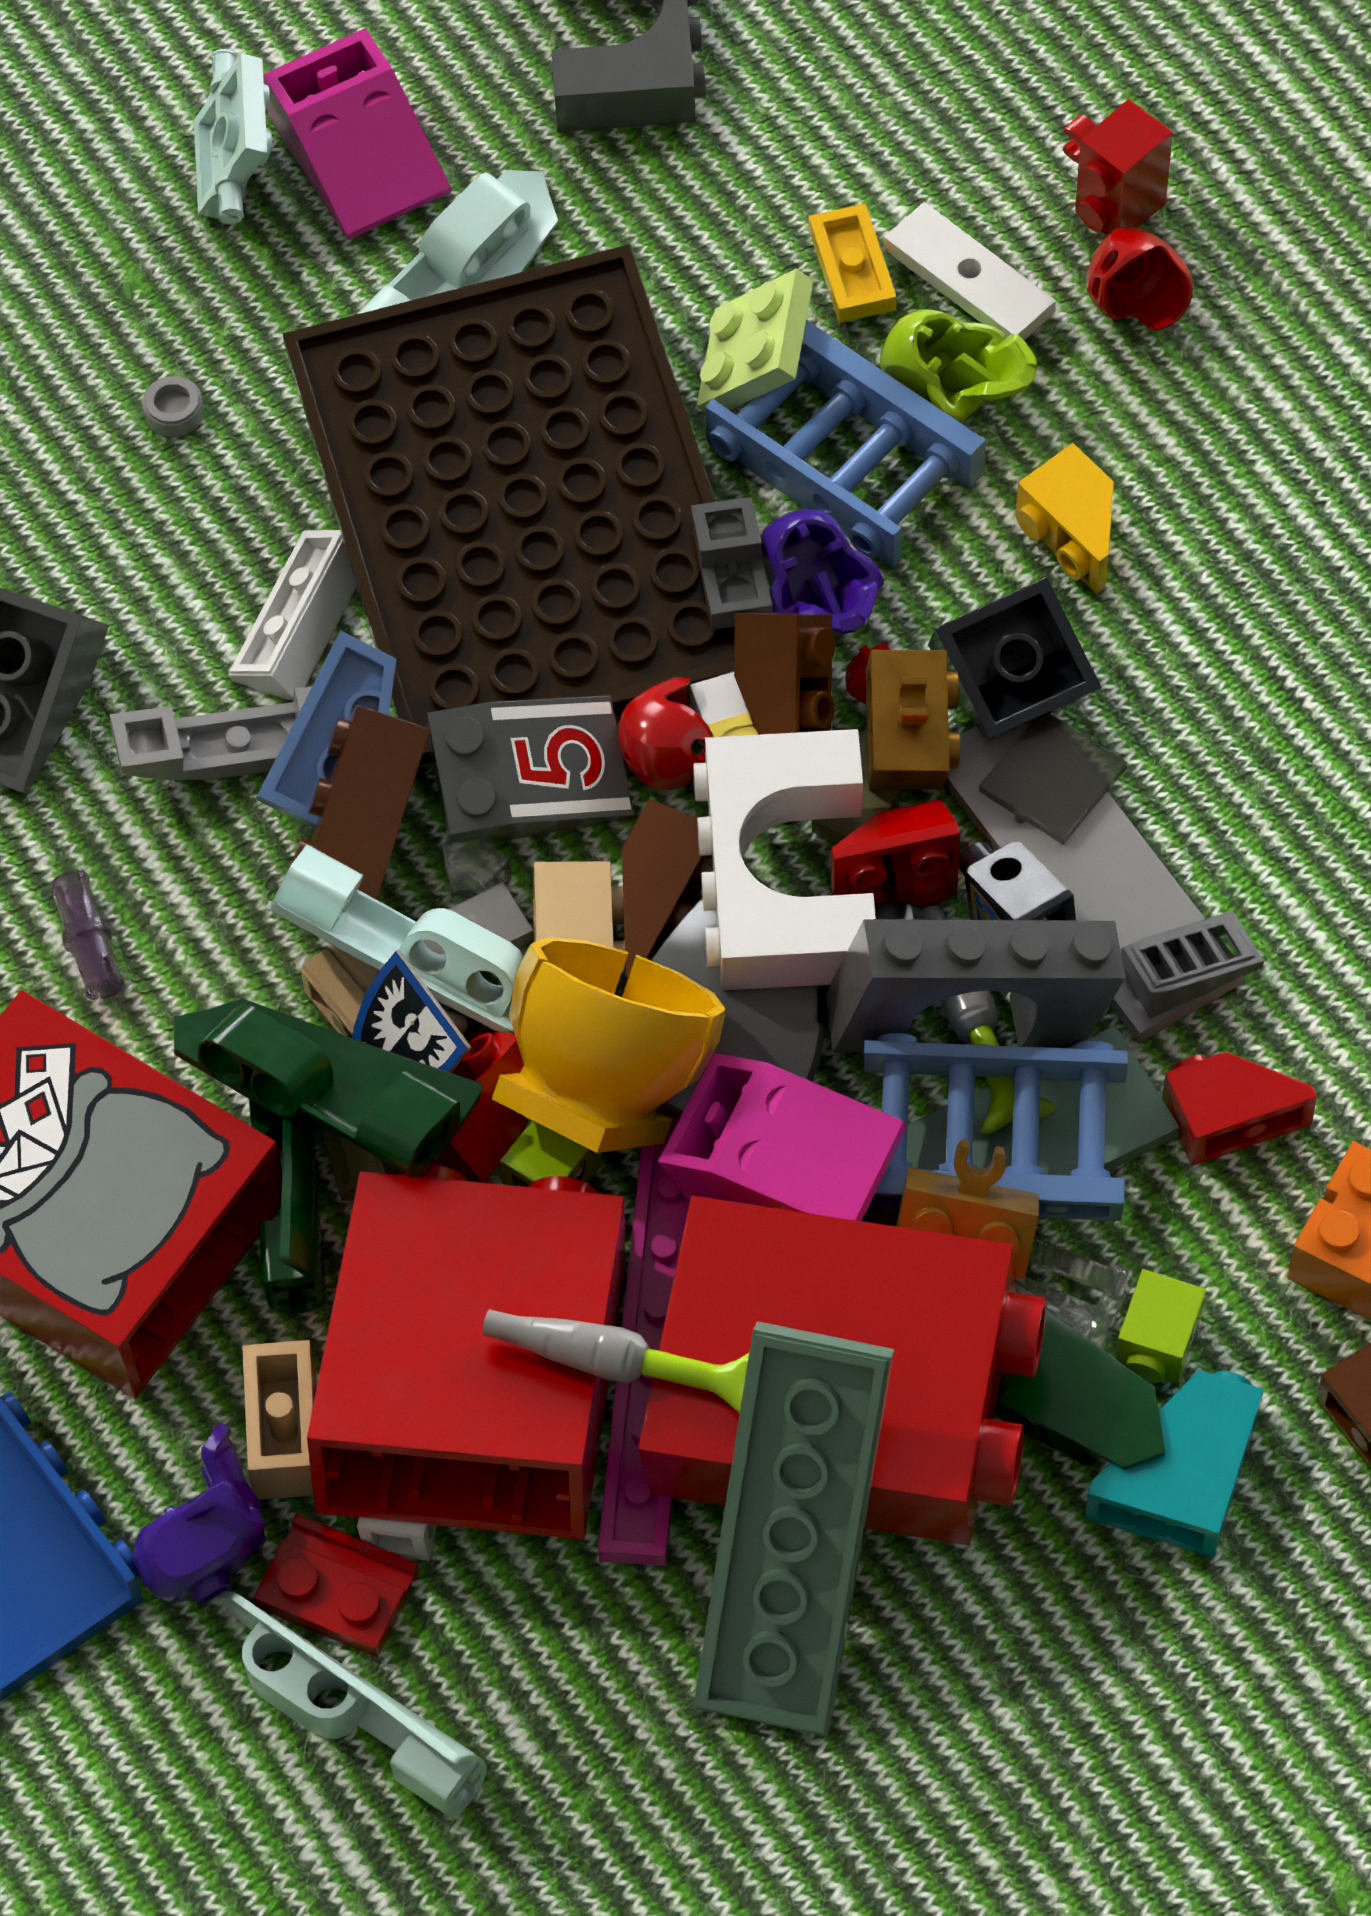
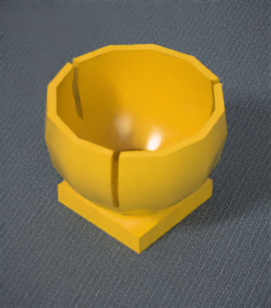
[492,937,726,1153]

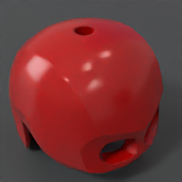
[1086,228,1193,331]
[618,677,713,790]

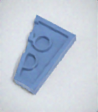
[256,630,396,829]

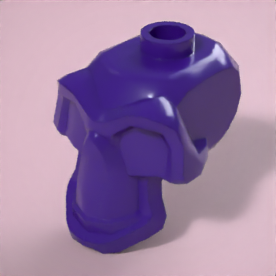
[760,508,884,635]
[133,1423,266,1605]

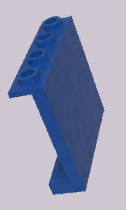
[0,1391,144,1702]

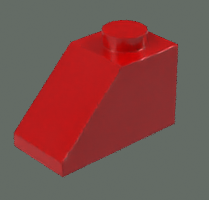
[1162,1052,1317,1166]

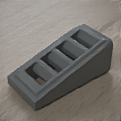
[1121,911,1264,1018]

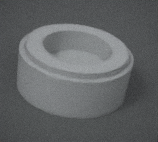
[142,376,204,438]

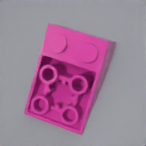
[263,28,452,240]
[658,1053,908,1221]

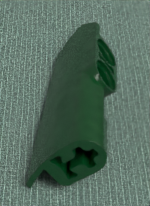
[174,998,482,1177]
[249,1018,327,1314]
[994,1288,1165,1470]

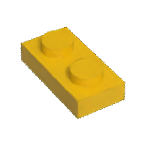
[808,203,897,323]

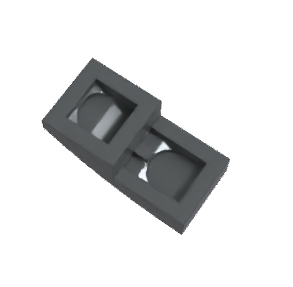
[691,497,773,630]

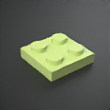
[696,268,813,412]

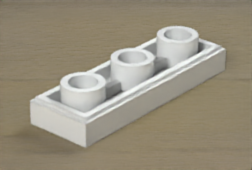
[884,202,1056,340]

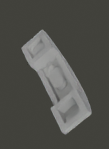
[110,686,312,780]

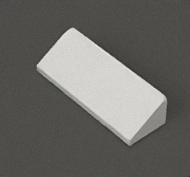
[228,530,357,700]

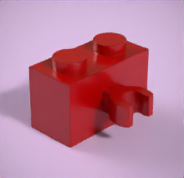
[1063,99,1173,236]

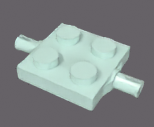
[194,49,272,224]

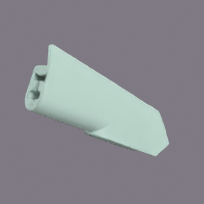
[357,170,558,314]
[266,845,524,1034]
[218,1590,487,1819]

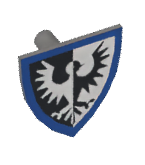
[352,950,472,1073]

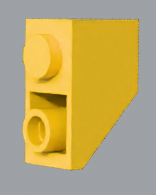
[1016,443,1113,594]

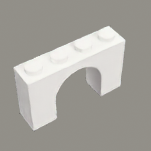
[693,729,876,991]

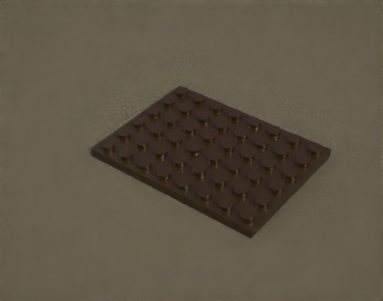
[283,244,735,765]

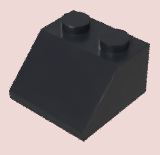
[928,577,1102,742]

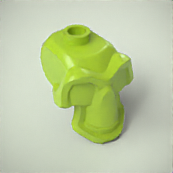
[880,309,1037,425]

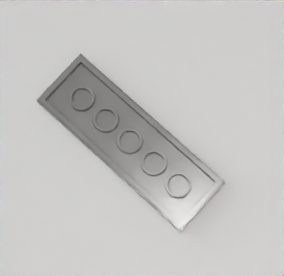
[945,714,1246,1043]

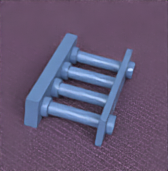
[705,320,986,568]
[864,1033,1128,1221]

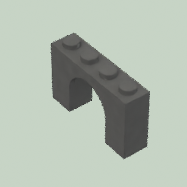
[551,0,706,132]
[825,919,1126,1052]

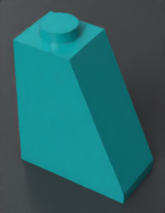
[1085,1370,1264,1558]

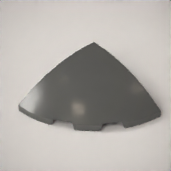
[651,875,825,1082]

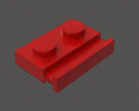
[253,1513,420,1658]

